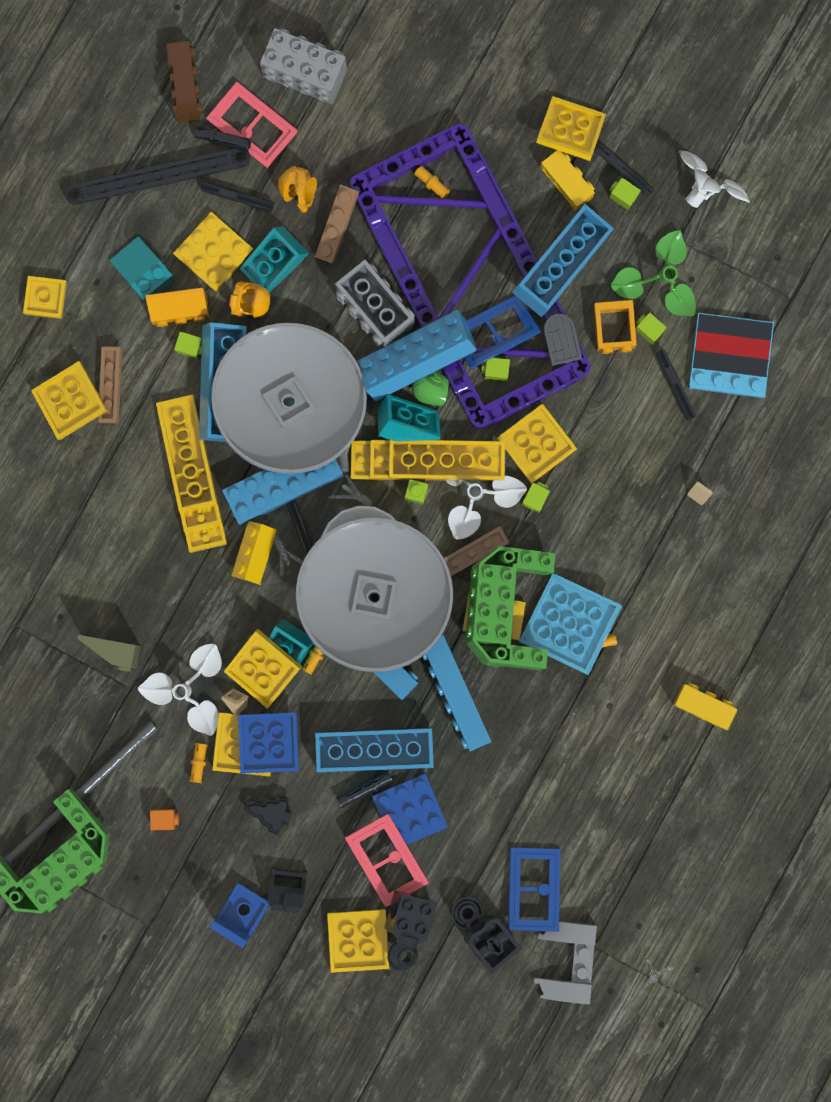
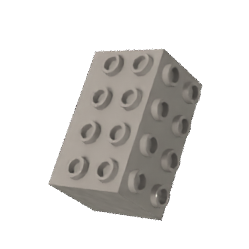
[260,28,347,105]
[335,260,415,349]

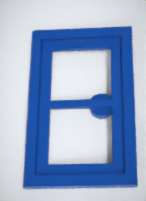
[464,295,541,369]
[508,847,560,932]

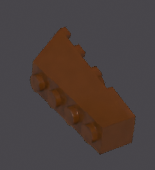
[166,41,203,123]

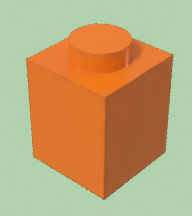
[150,809,179,830]

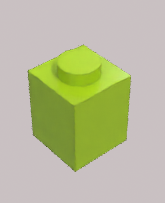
[609,178,641,210]
[635,313,667,344]
[174,332,202,359]
[481,358,510,381]
[405,479,428,505]
[522,482,550,513]

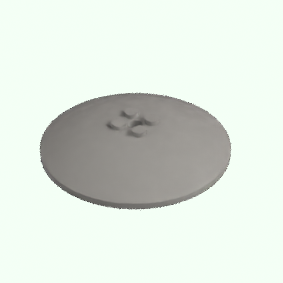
[212,323,367,474]
[296,518,453,672]

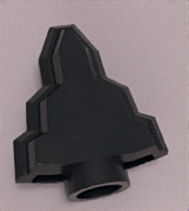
[244,796,292,835]

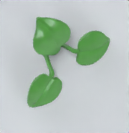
[611,230,696,316]

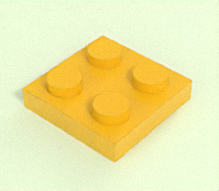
[23,276,67,319]

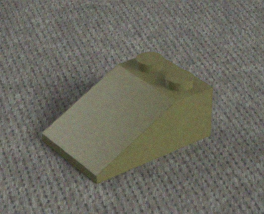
[77,635,141,672]

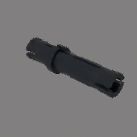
[195,126,252,150]
[336,771,393,808]

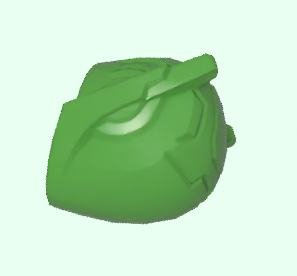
[410,371,449,406]

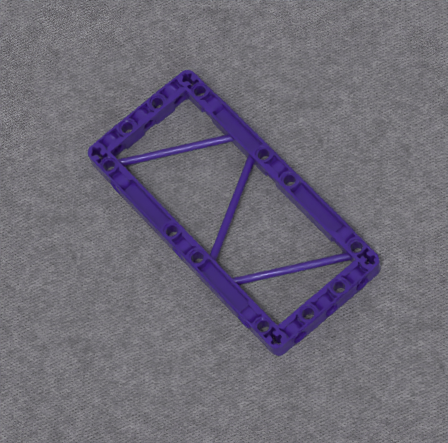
[350,124,591,430]

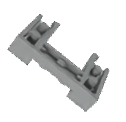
[534,921,597,1005]

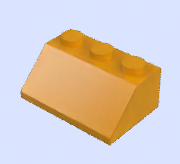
[146,288,210,327]

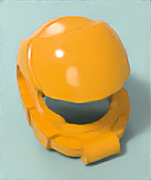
[278,166,317,213]
[229,282,270,318]

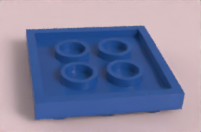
[238,713,299,774]
[372,773,448,850]

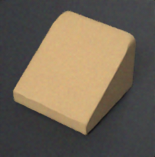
[687,482,712,505]
[222,689,249,715]

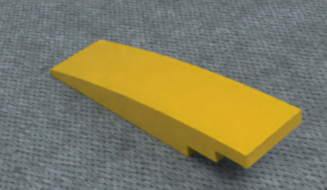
[156,395,227,553]
[351,440,505,480]

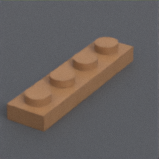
[315,185,359,264]
[98,347,122,424]
[444,526,509,576]

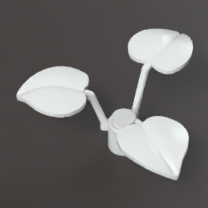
[678,151,750,208]
[445,476,527,540]
[138,644,222,736]

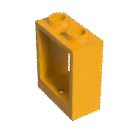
[593,300,637,354]

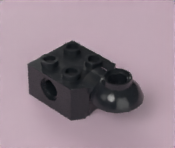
[384,890,437,971]
[452,897,522,974]

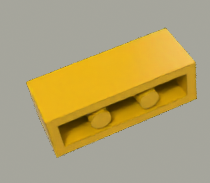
[540,150,595,211]
[231,521,277,585]
[673,683,737,730]

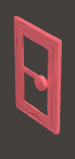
[206,82,298,168]
[345,813,429,907]

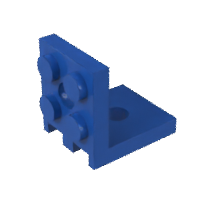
[209,882,270,948]

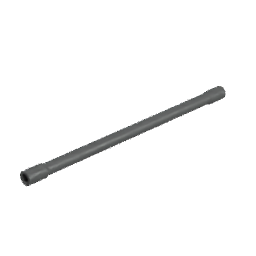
[3,721,158,867]

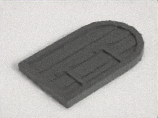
[544,314,582,366]

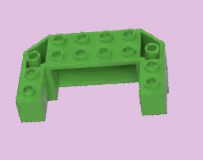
[466,546,555,670]
[0,788,110,913]

